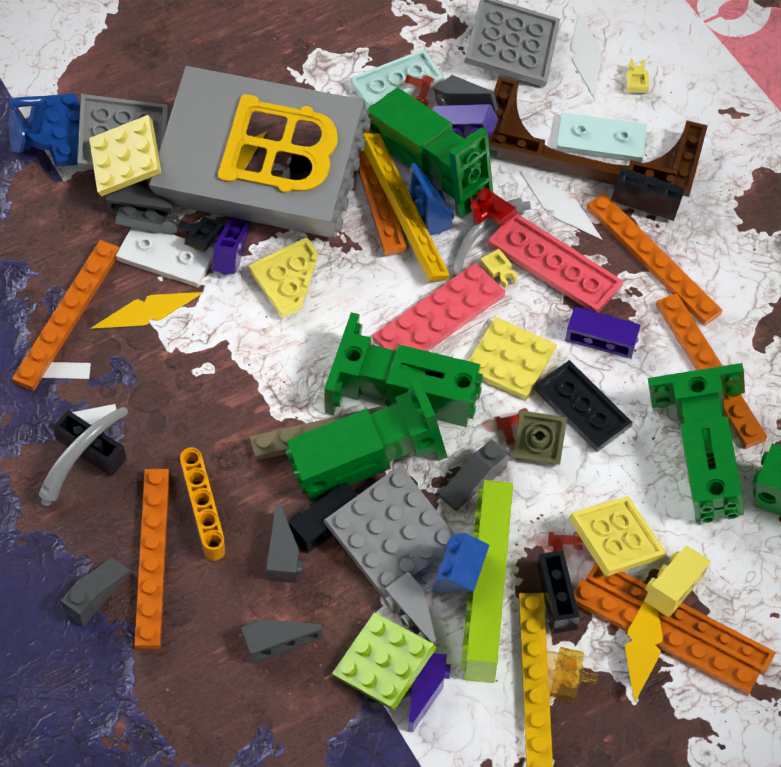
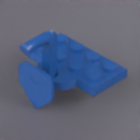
[8,94,80,167]

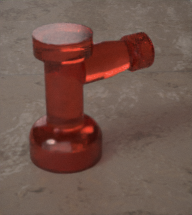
[404,74,435,106]
[494,408,528,445]
[548,531,583,552]

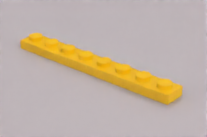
[364,133,450,281]
[518,593,553,767]

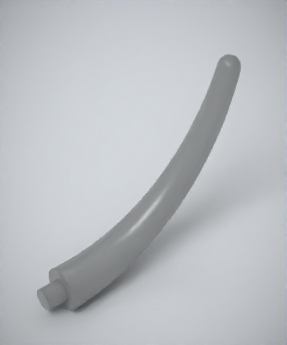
[452,198,531,277]
[39,407,128,506]

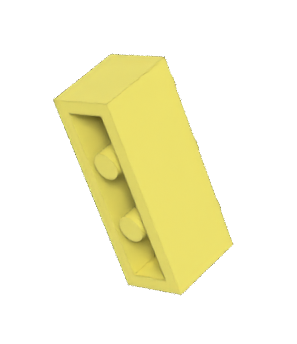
[644,545,711,617]

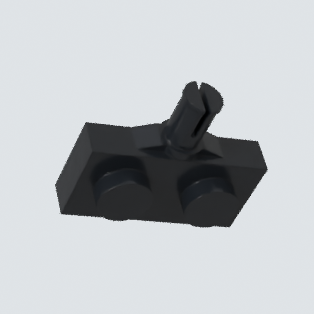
[178,217,224,252]

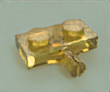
[550,647,598,702]

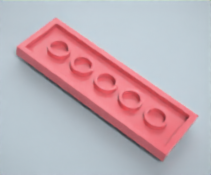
[488,214,624,313]
[372,262,506,351]

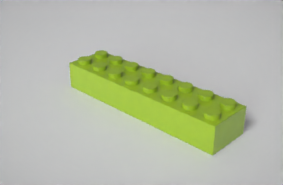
[460,480,513,683]

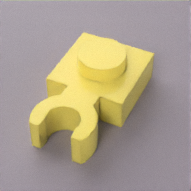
[626,59,649,93]
[480,249,518,288]

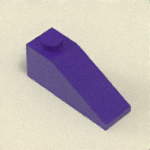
[213,218,251,275]
[408,653,451,732]

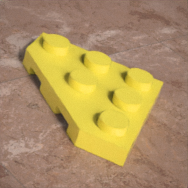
[248,237,318,319]

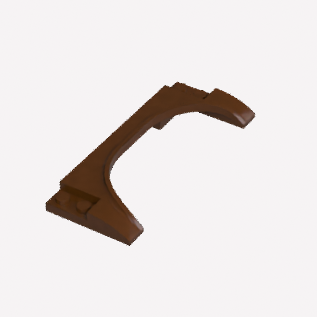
[488,77,708,197]

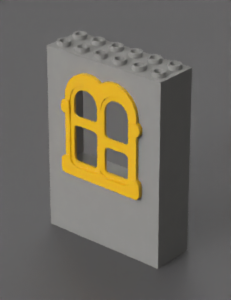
[149,66,371,239]

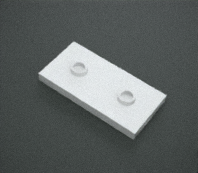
[116,227,214,288]

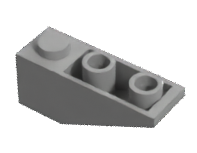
[384,572,436,647]

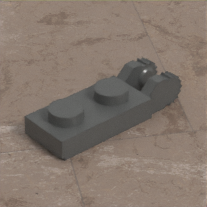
[115,207,180,235]

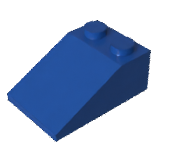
[410,163,454,236]
[431,533,489,593]

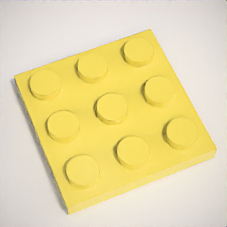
[89,115,162,196]
[469,317,557,401]
[568,496,666,577]

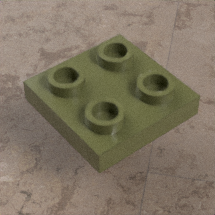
[513,410,567,465]

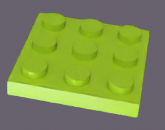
[332,612,436,711]

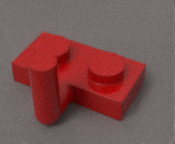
[470,187,517,227]

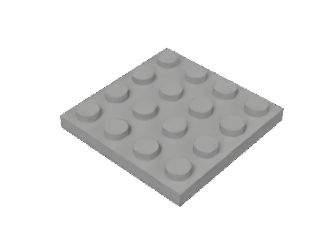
[464,0,560,87]
[77,94,168,170]
[324,465,454,600]

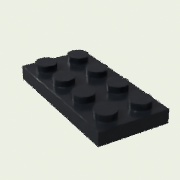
[534,360,633,452]

